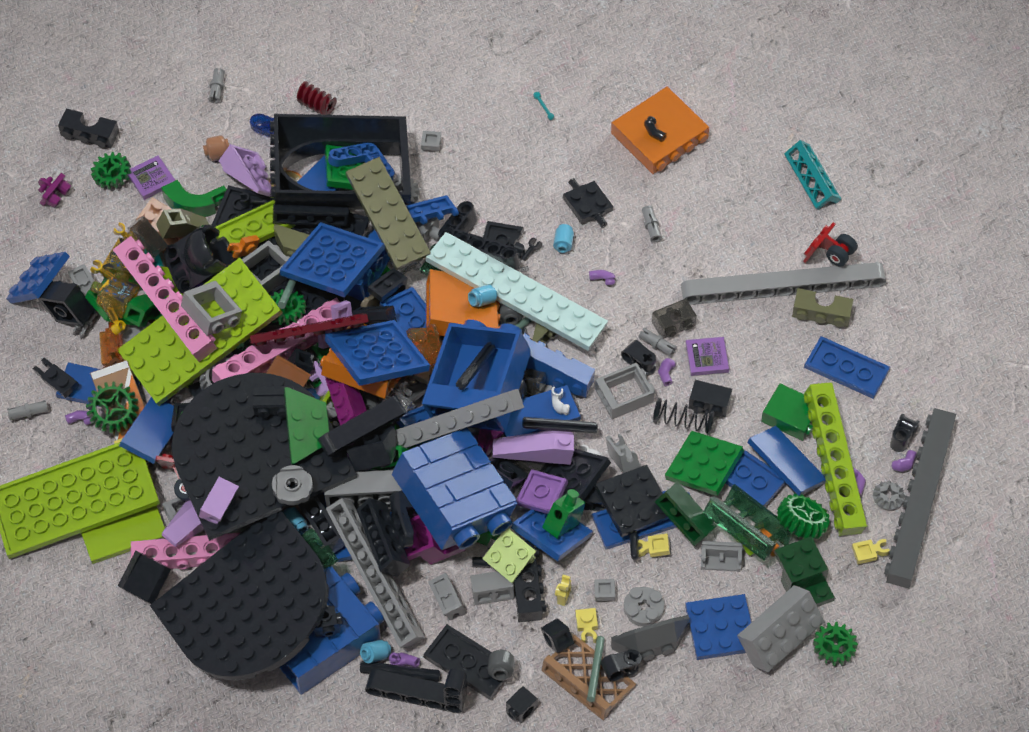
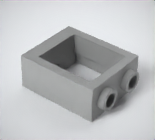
[242,240,290,293]
[181,281,242,336]
[595,363,655,419]

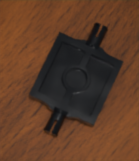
[562,178,614,228]

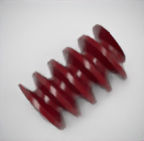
[296,81,337,115]

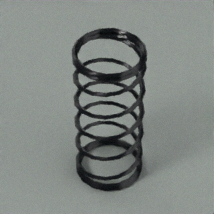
[653,398,715,434]

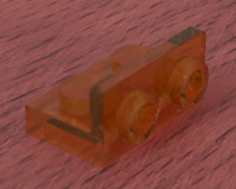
[99,322,121,366]
[406,324,441,367]

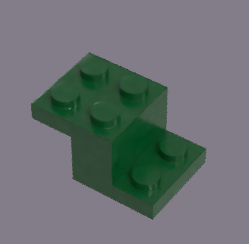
[774,536,835,607]

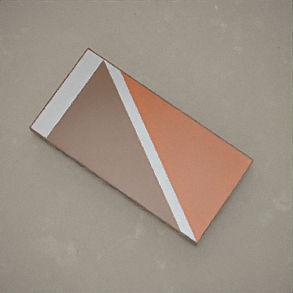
[90,360,145,441]

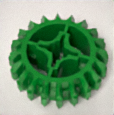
[86,381,139,434]
[777,494,830,540]

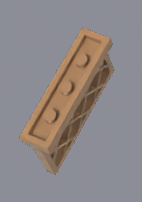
[541,635,636,720]

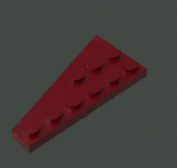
[250,313,368,346]

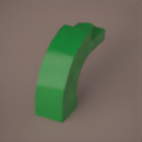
[161,180,227,217]
[123,294,167,327]

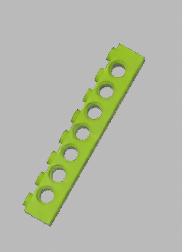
[804,382,867,536]

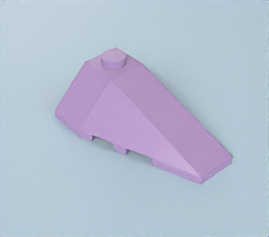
[219,144,271,197]
[492,430,574,465]
[162,500,204,547]

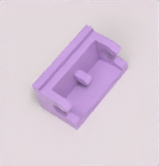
[199,477,239,524]

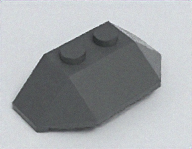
[611,615,690,661]

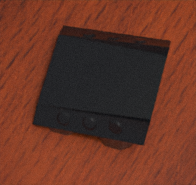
[118,550,171,604]

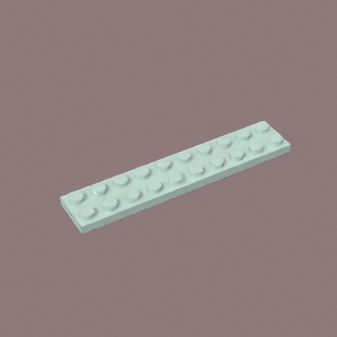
[426,232,608,351]

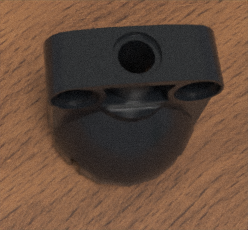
[164,225,236,294]

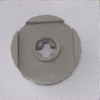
[272,465,313,505]
[624,587,664,627]

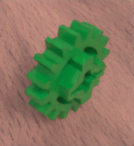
[91,152,131,190]
[270,290,306,325]
[813,622,858,666]

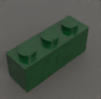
[654,481,717,546]

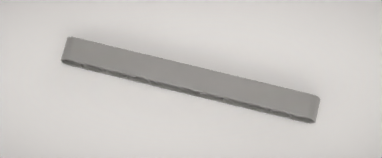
[681,262,886,305]

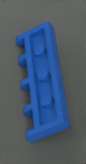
[406,195,459,225]

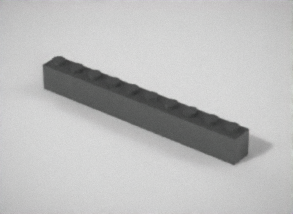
[884,408,957,589]

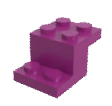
[404,515,466,565]

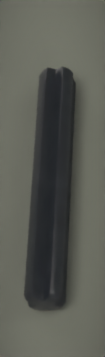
[456,342,495,390]
[522,417,598,434]
[359,661,440,682]

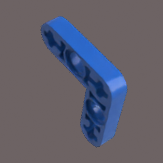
[328,143,395,181]

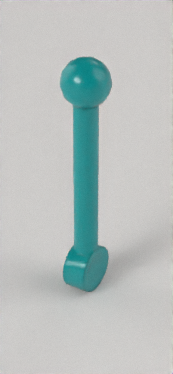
[533,92,554,120]

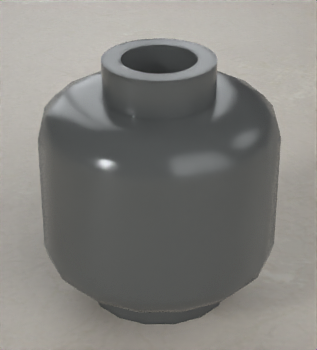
[498,303,523,325]
[487,649,515,681]

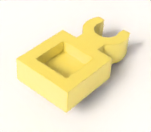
[638,533,670,557]
[852,539,890,564]
[555,575,571,606]
[575,608,598,643]

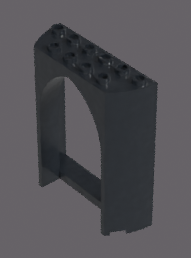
[270,114,411,210]

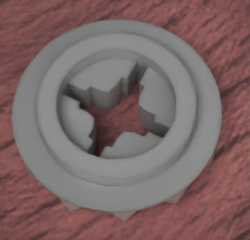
[873,480,905,510]

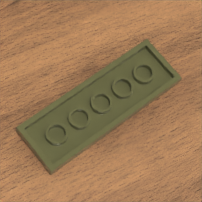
[345,157,431,270]

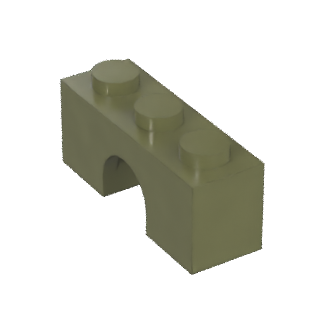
[792,288,854,328]

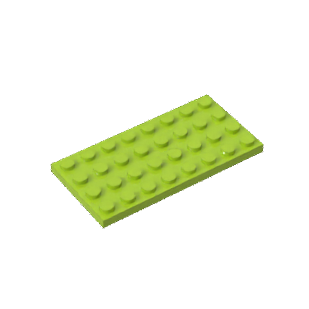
[117,258,283,406]
[0,442,160,559]

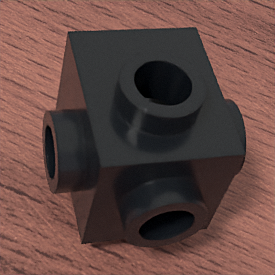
[313,605,343,637]

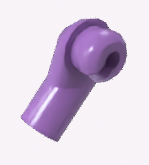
[589,270,616,285]
[658,358,675,386]
[65,410,91,425]
[891,450,917,472]
[853,468,866,497]
[389,652,420,667]

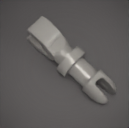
[73,310,99,339]

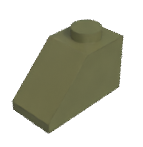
[274,224,309,257]

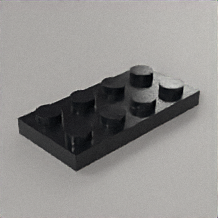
[423,624,506,700]

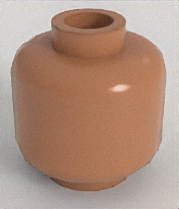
[203,135,229,161]

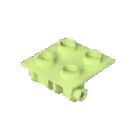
[482,528,536,583]

